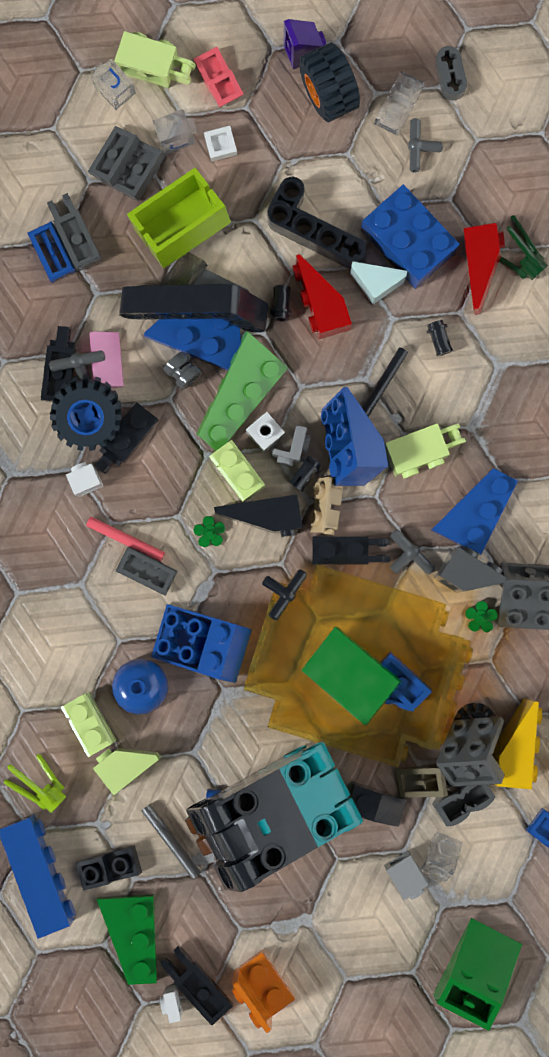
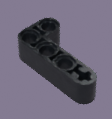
[267,176,366,269]

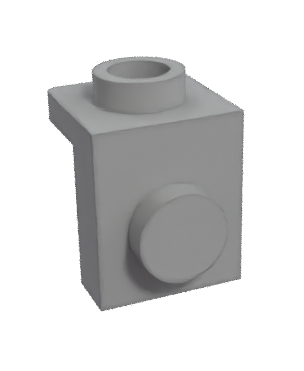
[272,425,311,466]

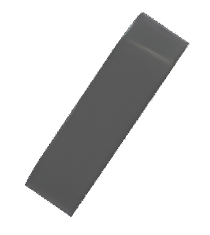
[435,46,467,100]

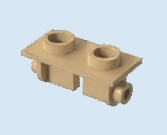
[309,477,343,535]

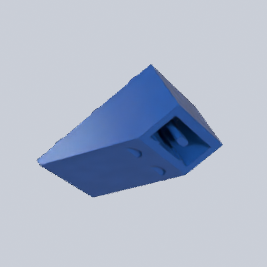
[321,387,388,486]
[151,604,252,683]

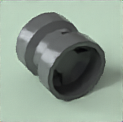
[163,351,202,390]

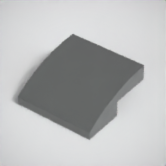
[88,126,166,202]

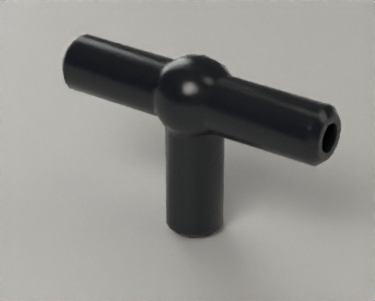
[262,569,307,621]

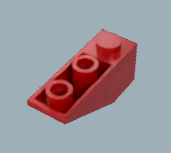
[292,254,352,339]

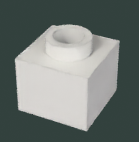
[246,412,285,453]
[66,462,104,498]

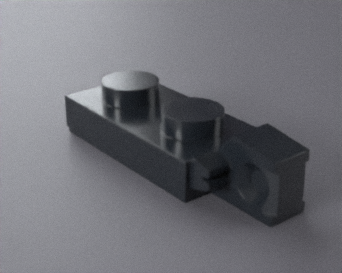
[41,326,76,402]
[95,402,159,474]

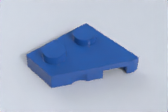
[380,651,432,712]

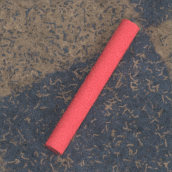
[86,516,165,562]

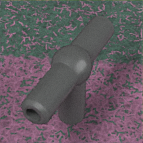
[408,118,443,173]
[49,350,105,379]
[390,529,435,575]

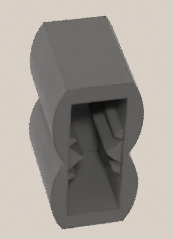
[432,785,495,827]

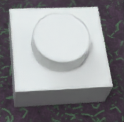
[204,126,237,162]
[160,985,183,1023]

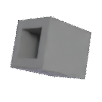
[384,851,428,900]

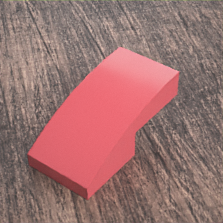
[193,47,244,108]

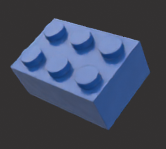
[361,184,460,289]

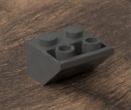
[434,546,507,593]

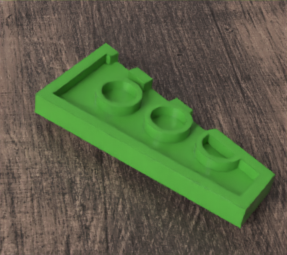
[196,331,288,451]

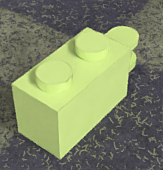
[114,31,196,88]
[385,423,466,479]

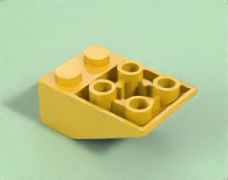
[492,699,542,790]

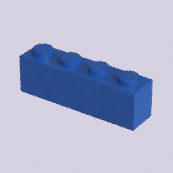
[0,814,76,939]

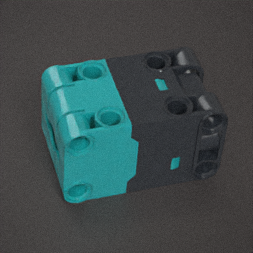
[186,741,363,892]

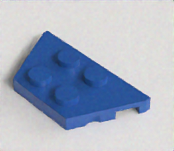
[144,319,241,371]

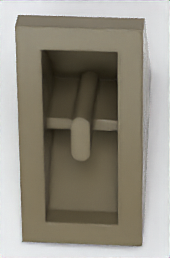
[396,763,448,798]

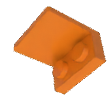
[232,950,295,1033]

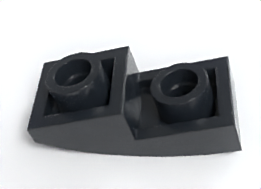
[76,845,142,891]

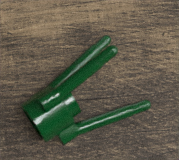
[499,215,548,280]

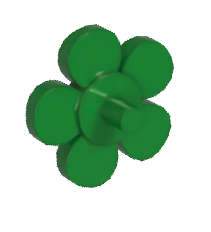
[193,516,225,547]
[465,601,498,633]

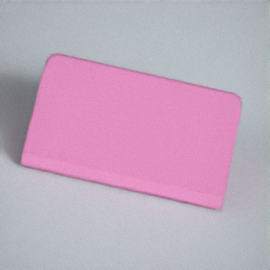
[89,331,124,388]

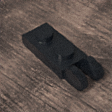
[312,536,390,565]
[160,946,233,1025]

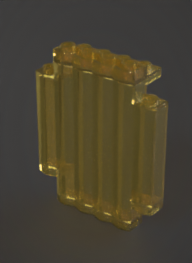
[243,564,473,768]

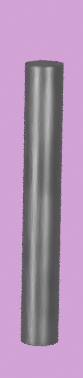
[141,804,201,879]

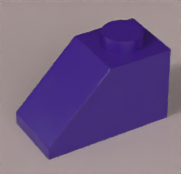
[283,19,326,70]

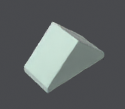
[350,262,407,305]

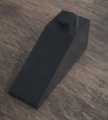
[214,494,302,537]

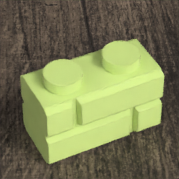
[209,440,265,503]
[61,692,117,757]

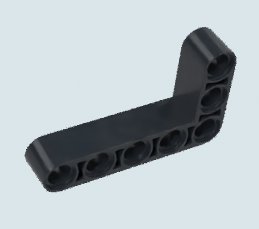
[119,284,268,333]

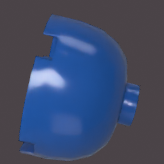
[112,658,169,715]

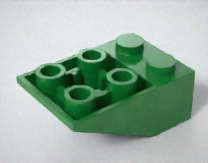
[433,918,522,1031]

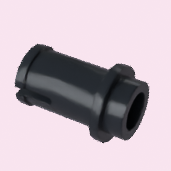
[270,285,292,322]
[426,320,453,357]
[288,456,322,492]

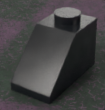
[348,781,407,827]

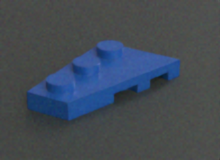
[431,468,518,555]

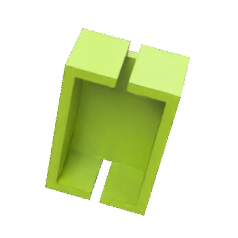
[127,168,231,269]

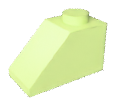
[93,748,161,795]

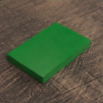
[301,626,402,726]

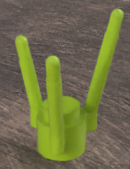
[4,754,66,813]

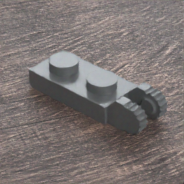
[47,193,102,272]

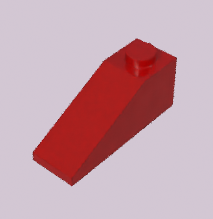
[463,223,505,315]

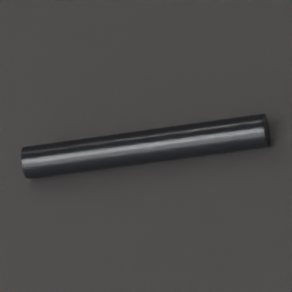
[362,347,408,417]

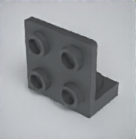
[498,562,549,630]
[436,716,505,786]

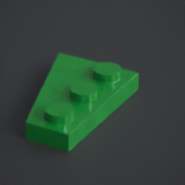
[97,894,158,985]

